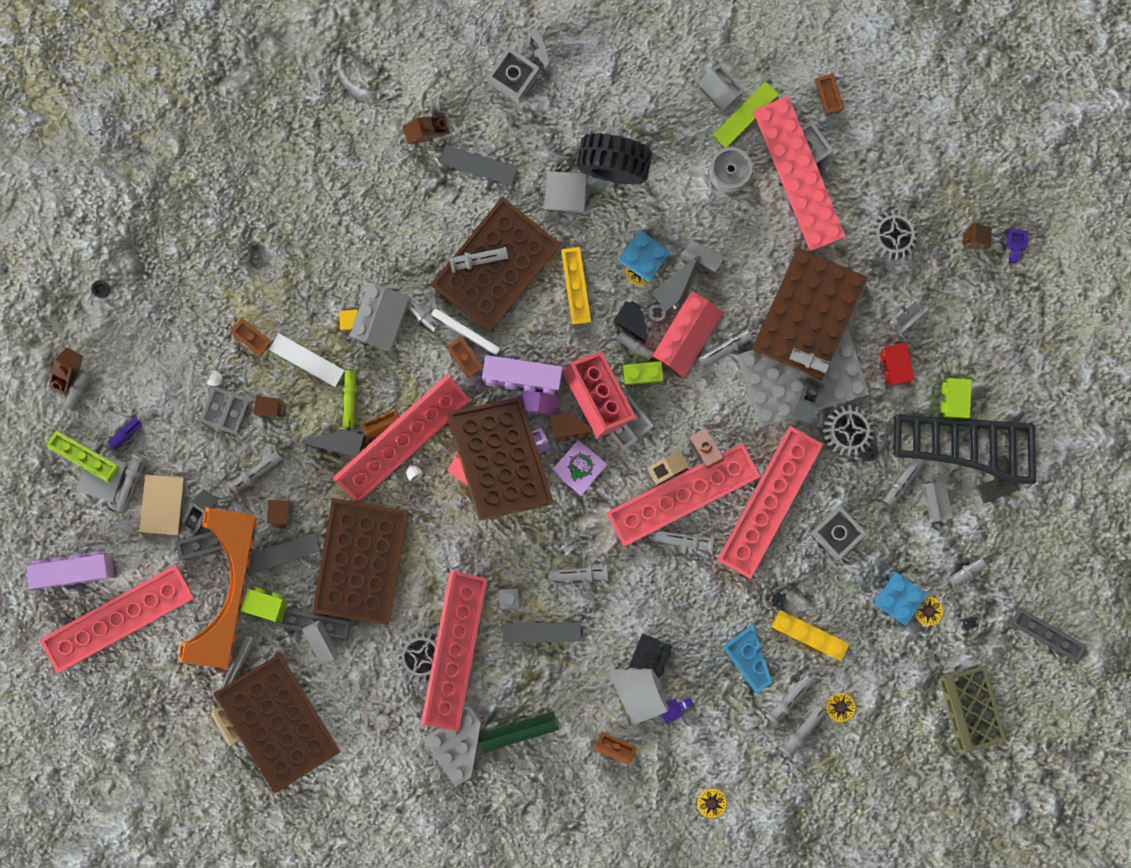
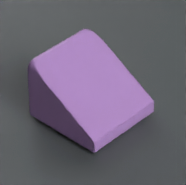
[531,427,551,454]

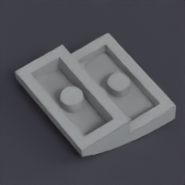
[528,27,549,76]
[545,172,588,212]
[198,386,250,435]
[610,396,655,451]
[76,455,127,502]

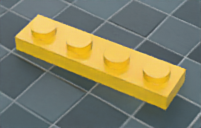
[561,247,591,325]
[771,610,849,661]

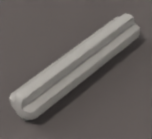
[222,635,255,687]

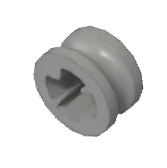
[429,97,441,115]
[648,304,666,322]
[560,539,578,556]

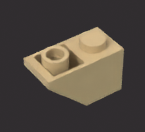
[647,450,689,485]

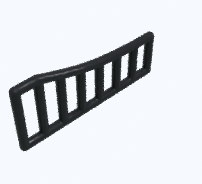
[894,414,1036,484]

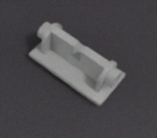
[889,297,929,335]

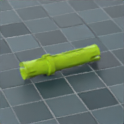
[342,370,358,428]

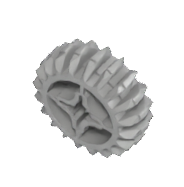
[868,210,920,261]
[823,405,876,457]
[395,630,437,683]

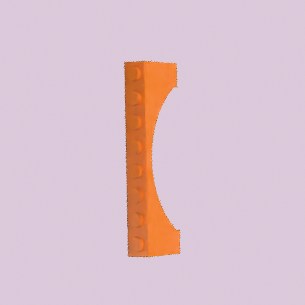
[178,507,257,669]

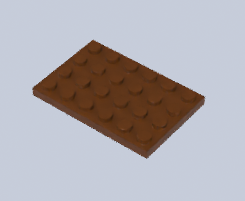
[430,197,561,333]
[752,247,868,380]
[446,397,553,521]
[312,498,409,625]
[213,653,340,794]

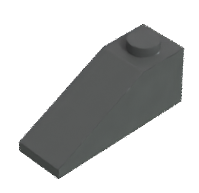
[652,256,702,311]
[302,428,365,457]

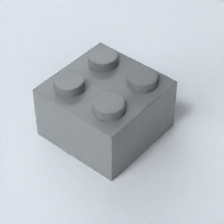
[487,47,540,104]
[810,506,867,561]

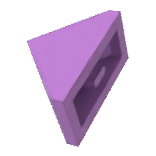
[521,391,560,415]

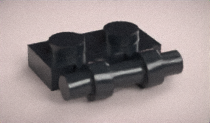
[628,633,672,679]

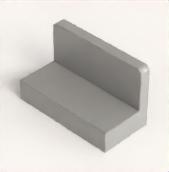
[698,64,745,111]
[681,240,724,275]
[922,481,953,523]
[302,620,338,663]

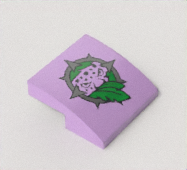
[552,440,607,495]

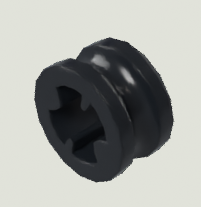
[91,280,110,298]
[860,444,879,462]
[772,590,787,610]
[960,617,979,629]

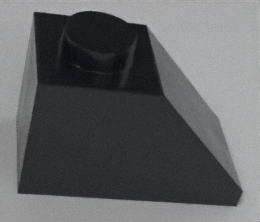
[613,301,648,343]

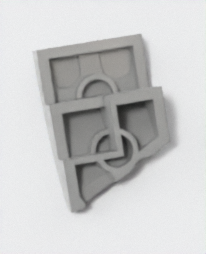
[610,667,669,725]

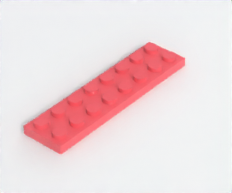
[753,96,846,252]
[333,374,471,503]
[716,426,823,579]
[606,443,760,547]
[39,565,195,674]
[421,570,487,732]

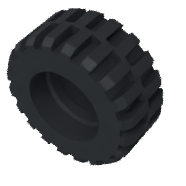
[576,133,653,185]

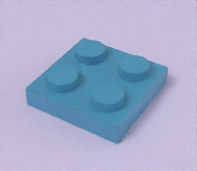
[618,230,671,282]
[873,572,928,626]

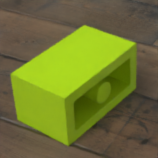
[622,362,663,386]
[941,378,972,419]
[240,587,289,623]

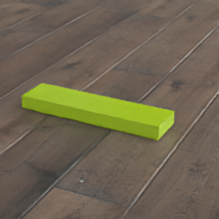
[713,81,779,148]
[46,430,120,484]

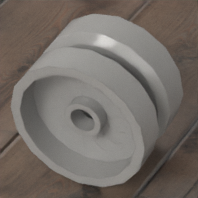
[709,147,753,193]

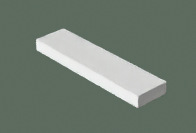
[431,309,500,357]
[269,333,345,388]

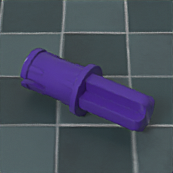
[107,418,142,451]

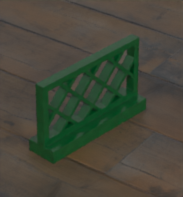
[479,711,559,752]

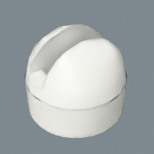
[207,370,223,386]
[406,465,423,482]

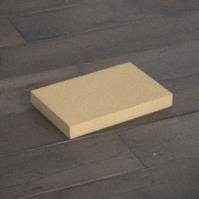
[139,475,185,535]

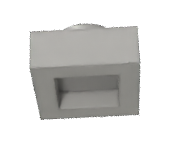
[499,589,519,609]

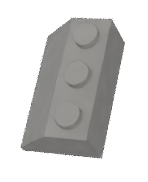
[350,283,410,351]

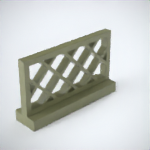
[939,666,1006,753]

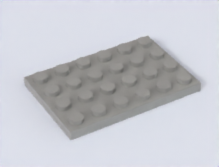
[736,325,869,428]

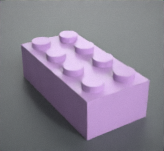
[482,355,562,396]
[26,551,115,589]

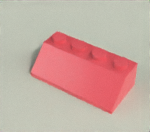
[652,291,723,378]
[562,351,636,438]

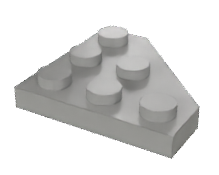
[423,706,482,787]

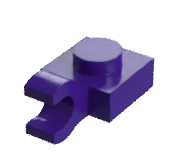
[1006,228,1028,264]
[662,697,693,724]

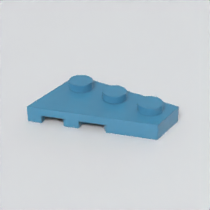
[722,624,772,694]

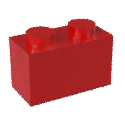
[879,342,915,386]

